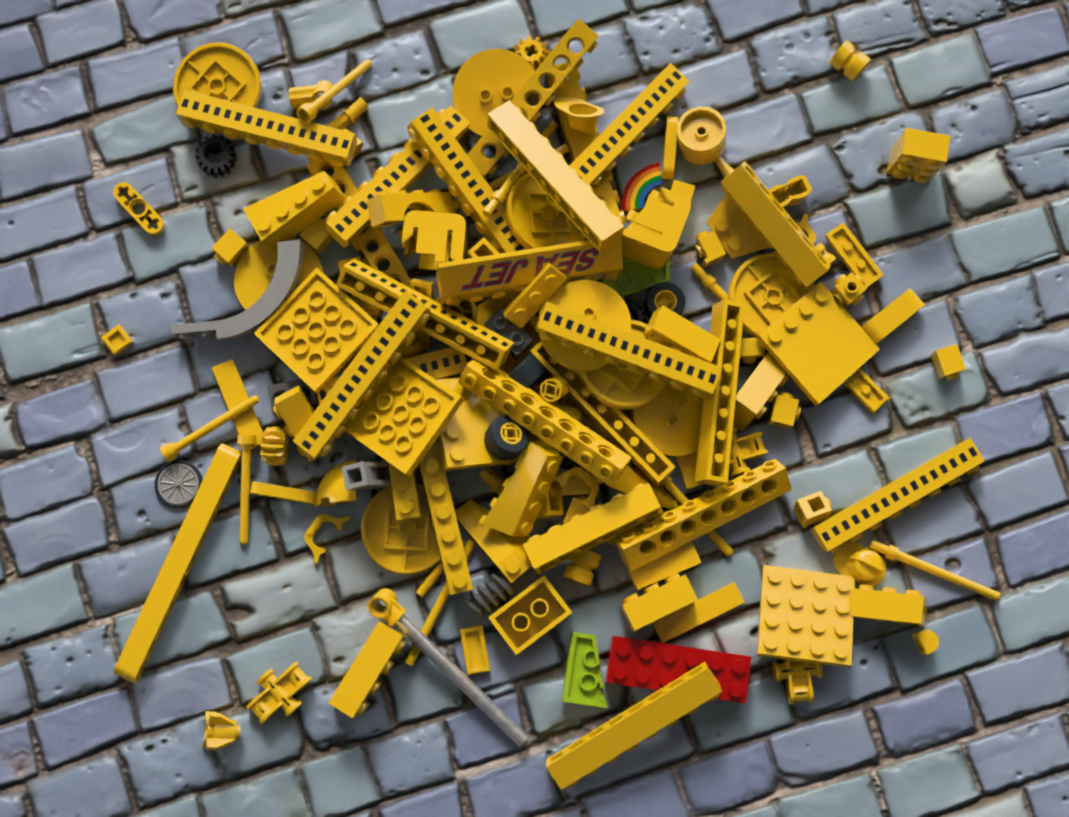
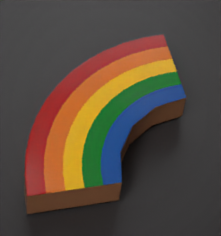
[621,163,663,212]

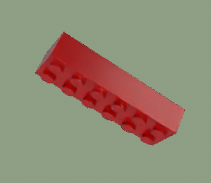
[605,636,752,704]

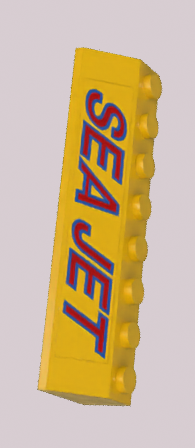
[436,239,623,306]

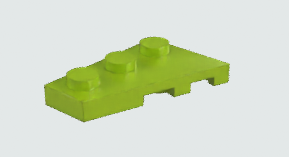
[602,258,670,298]
[561,632,608,708]

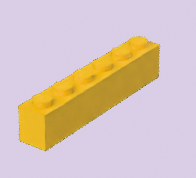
[721,161,831,287]
[523,483,663,574]

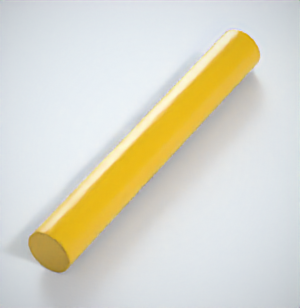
[416,541,465,598]

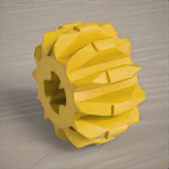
[514,35,550,70]
[260,426,290,466]

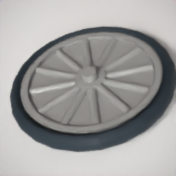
[154,460,203,508]

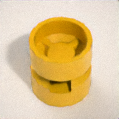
[829,40,871,82]
[562,550,601,587]

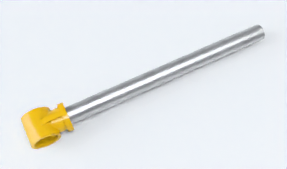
[368,588,529,746]

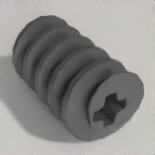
[462,569,514,618]

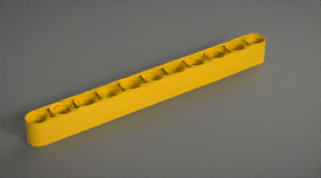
[113,443,242,683]

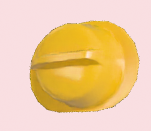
[554,97,605,134]
[833,542,886,586]

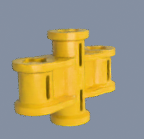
[729,427,768,477]
[772,659,822,705]
[246,661,312,725]

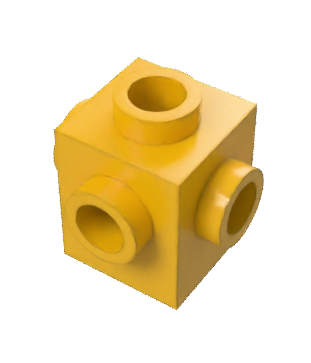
[831,272,867,308]

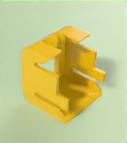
[622,188,691,269]
[399,210,467,283]

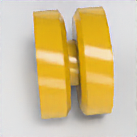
[677,107,726,165]

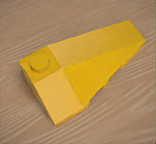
[592,438,679,510]
[455,499,533,584]

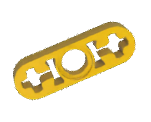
[662,116,678,179]
[113,182,165,236]
[250,482,317,505]

